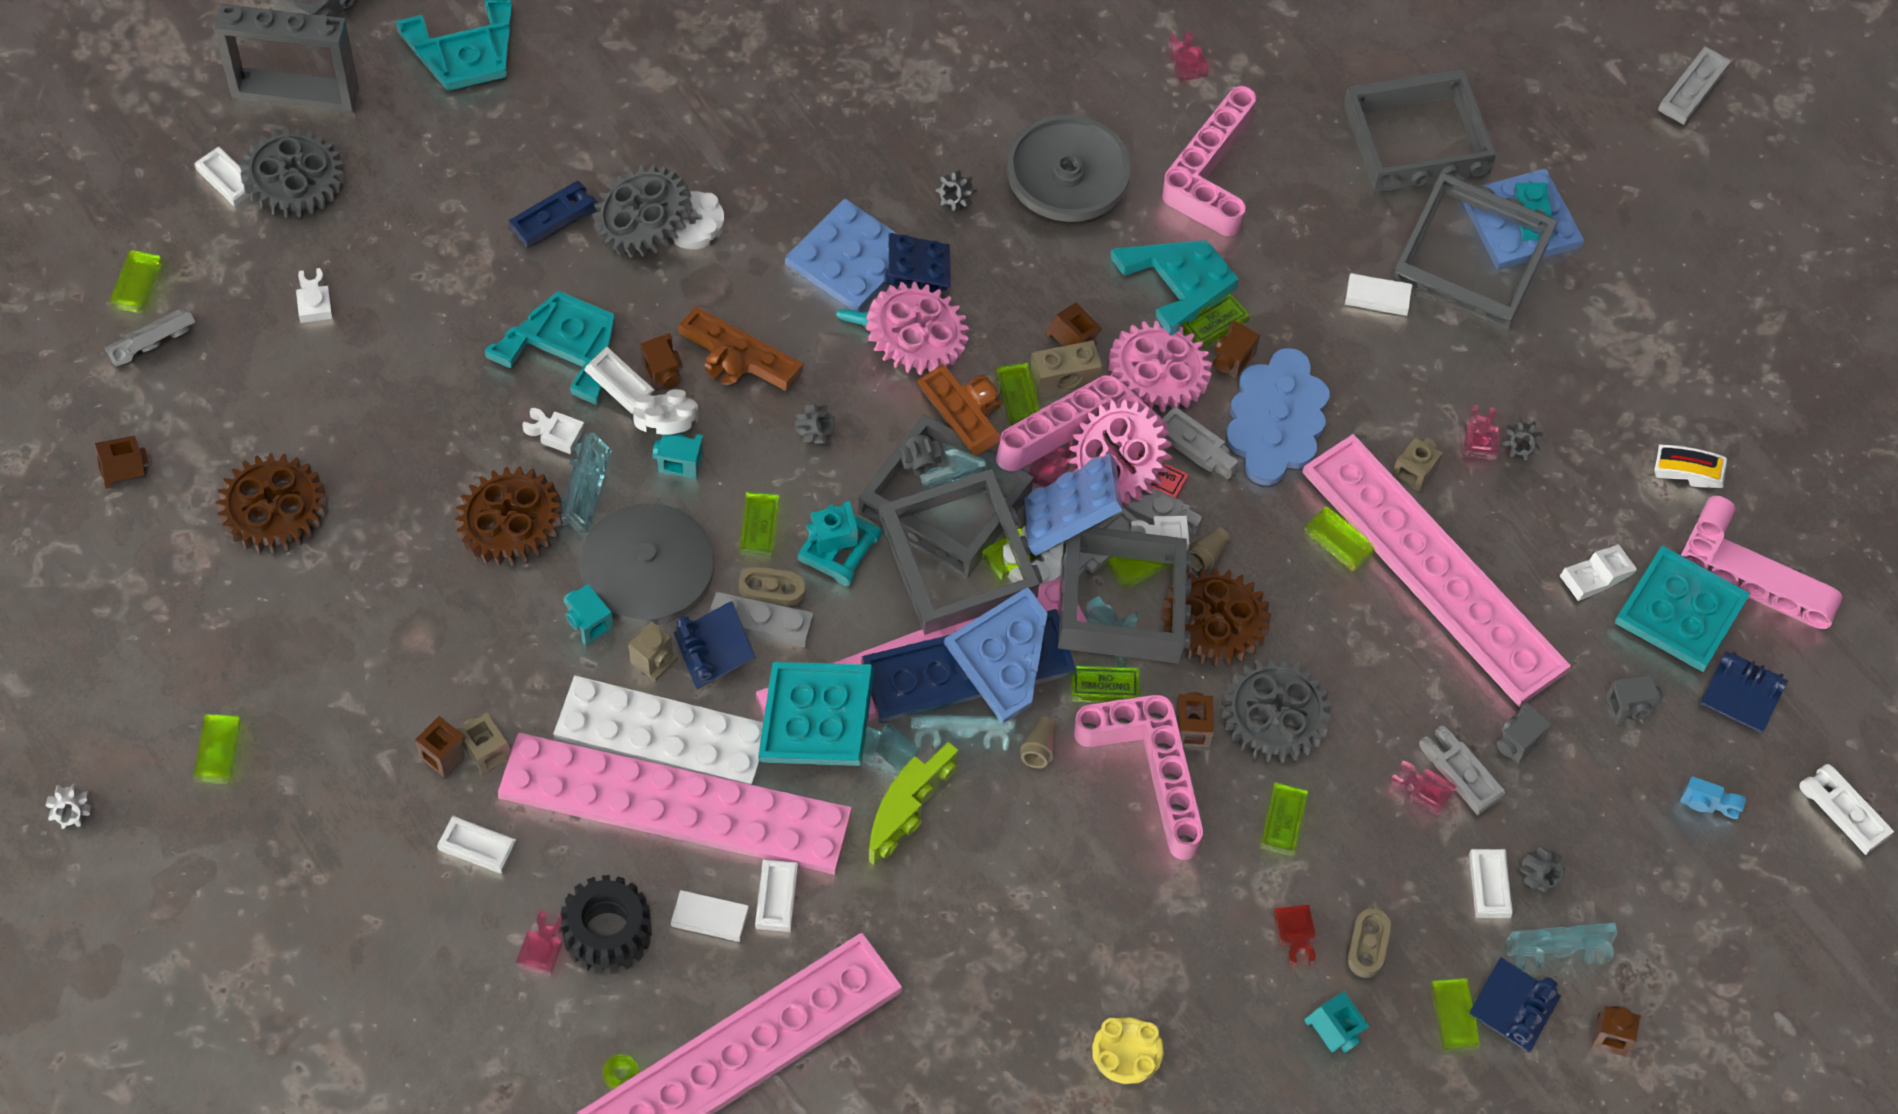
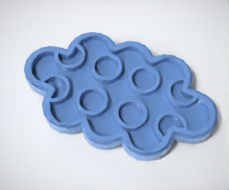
[1226,348,1329,486]

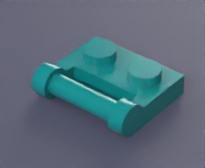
[798,504,882,586]

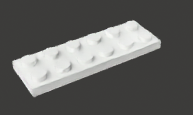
[553,675,763,785]

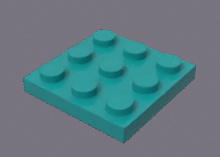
[1615,545,1750,672]
[758,662,875,766]

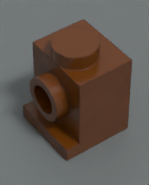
[1044,302,1102,346]
[1213,320,1260,378]
[640,333,683,391]
[95,435,149,488]
[1177,692,1214,748]
[415,716,465,778]
[1592,1006,1641,1057]

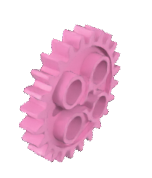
[866,282,969,375]
[1107,321,1212,413]
[1069,400,1172,505]

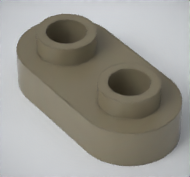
[739,567,805,607]
[1348,908,1391,978]

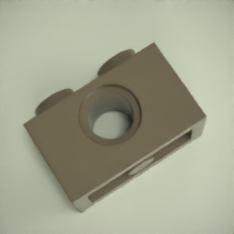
[1030,340,1102,399]

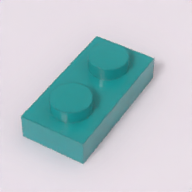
[1514,182,1555,241]

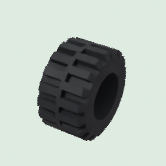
[560,875,652,974]

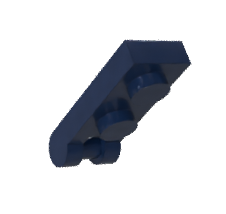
[508,181,599,248]

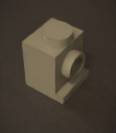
[1392,437,1443,493]
[628,621,678,682]
[457,712,511,775]

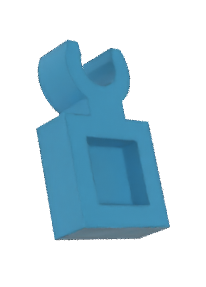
[1680,776,1746,819]

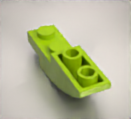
[869,742,958,865]

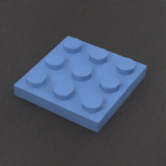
[1462,169,1584,270]
[785,198,897,312]
[1024,453,1123,556]

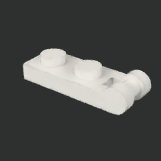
[1799,764,1894,855]

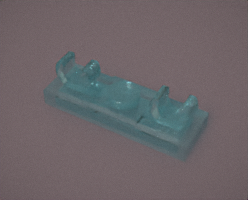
[560,432,612,534]
[911,714,1015,750]
[1505,923,1617,970]

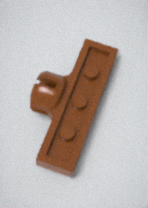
[678,306,804,391]
[916,364,1002,457]

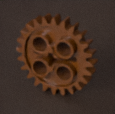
[216,453,327,553]
[455,466,564,566]
[1161,568,1271,666]

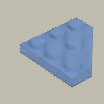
[944,587,1047,724]

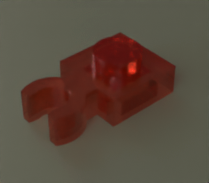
[1273,904,1316,968]

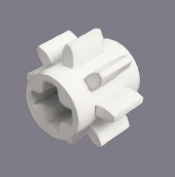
[45,783,91,829]

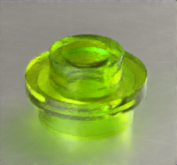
[602,1054,639,1090]

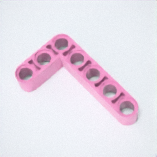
[1162,86,1256,236]
[995,376,1168,471]
[1681,496,1843,629]
[1074,695,1203,860]

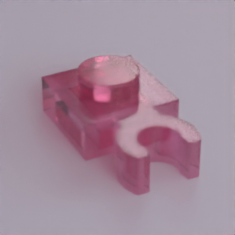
[1169,31,1209,82]
[1463,405,1499,461]
[1029,441,1073,487]
[1390,761,1456,817]
[516,910,562,977]

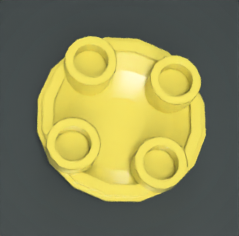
[1092,1017,1164,1084]

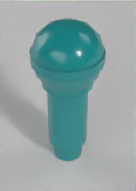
[836,309,869,327]

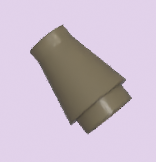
[1187,527,1231,572]
[1020,716,1057,769]

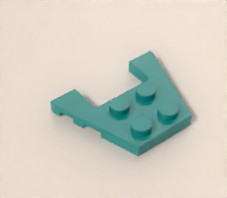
[395,0,512,91]
[1111,240,1239,335]
[485,291,615,405]

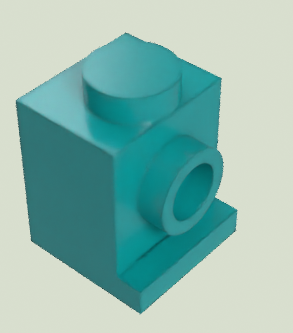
[653,434,704,479]
[806,501,858,554]
[563,584,613,646]
[1304,991,1370,1053]

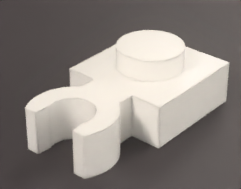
[296,268,333,323]
[522,408,585,454]
[1130,516,1189,551]

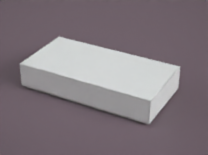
[194,147,250,207]
[1345,273,1412,316]
[584,347,654,414]
[437,816,517,874]
[1469,849,1513,918]
[755,860,798,932]
[671,890,749,942]

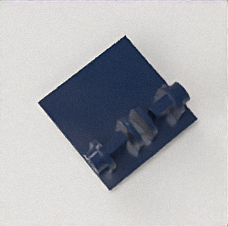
[884,233,951,293]
[673,601,756,689]
[1700,651,1788,733]
[1468,957,1561,1053]

